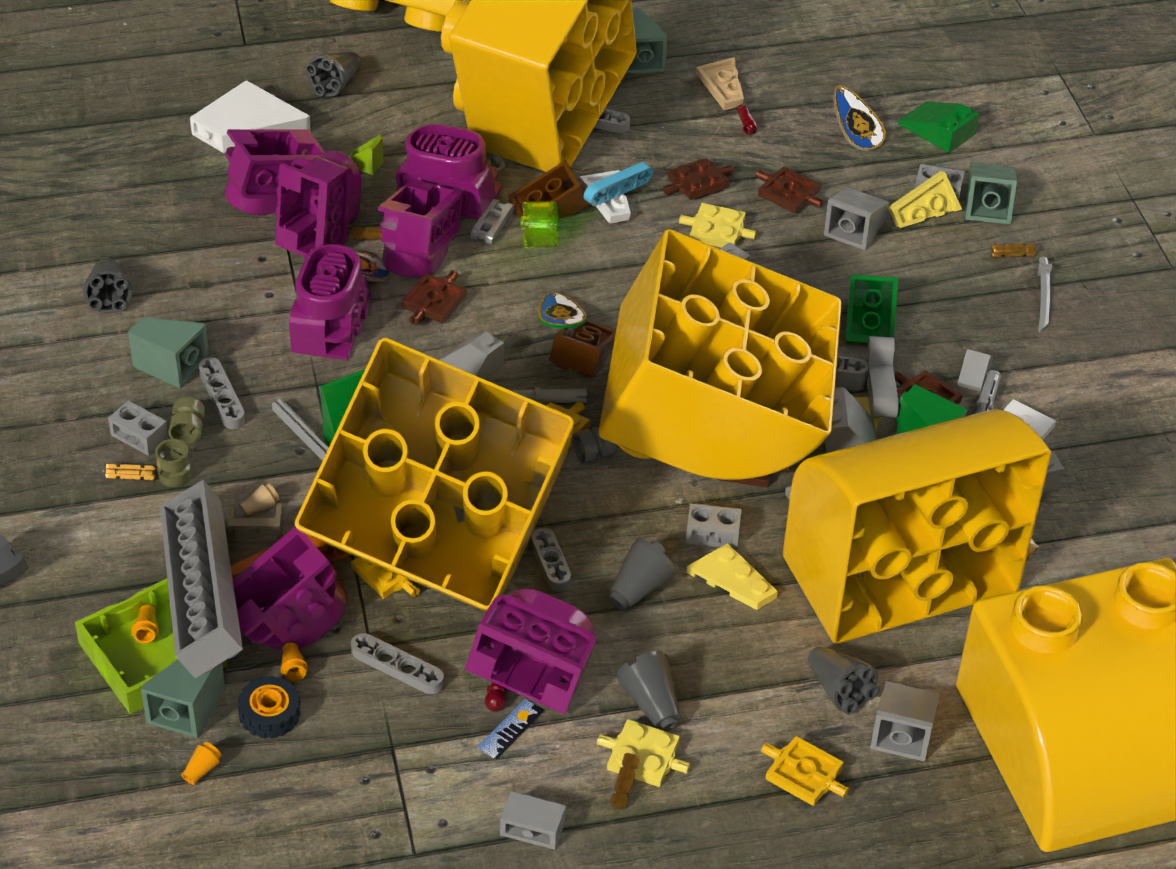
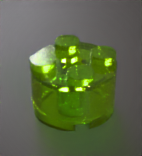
[520,201,559,248]

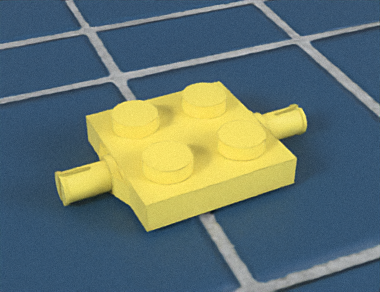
[679,203,756,248]
[597,719,691,787]

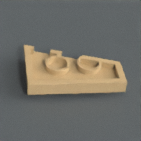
[696,57,744,110]

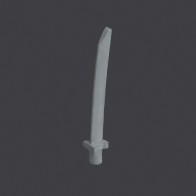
[1037,257,1052,332]

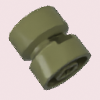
[168,397,205,445]
[155,439,192,487]

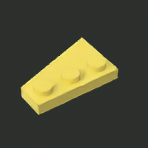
[887,171,962,228]
[686,543,778,610]

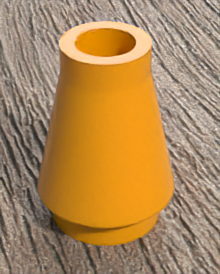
[131,604,159,644]
[281,642,308,682]
[181,742,222,785]

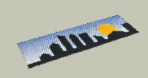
[477,699,544,760]

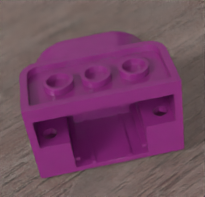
[395,124,503,219]
[225,129,325,215]
[275,151,362,257]
[378,179,464,277]
[289,244,371,361]
[233,526,347,650]
[464,589,596,715]

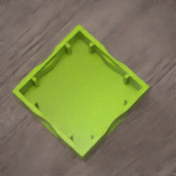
[75,578,227,714]

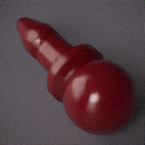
[485,682,507,712]

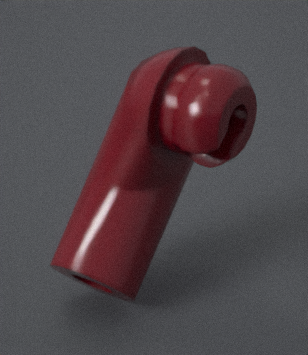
[736,103,758,135]

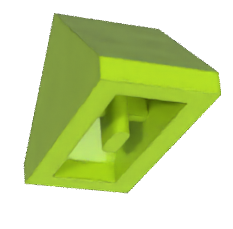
[348,135,384,175]

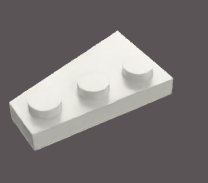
[579,170,631,224]

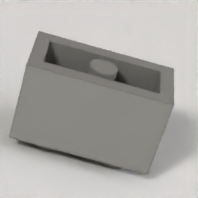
[500,791,566,850]

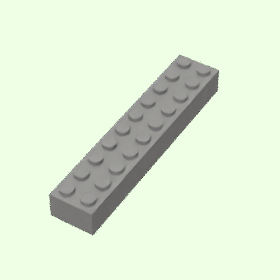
[160,480,243,678]

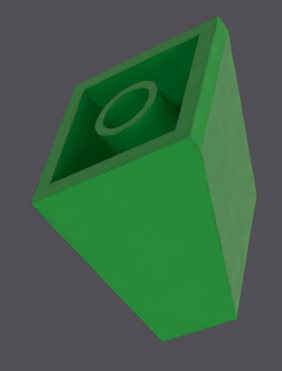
[896,384,967,434]

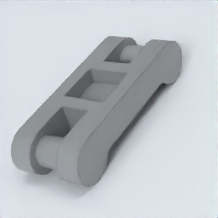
[471,199,515,245]

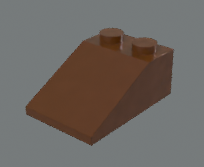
[509,160,590,225]
[549,320,616,377]

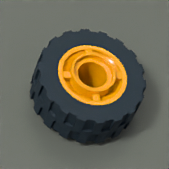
[238,676,300,739]

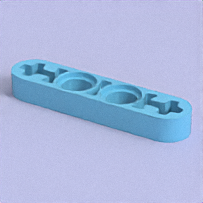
[584,162,653,206]

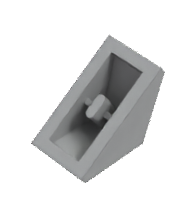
[957,349,992,392]

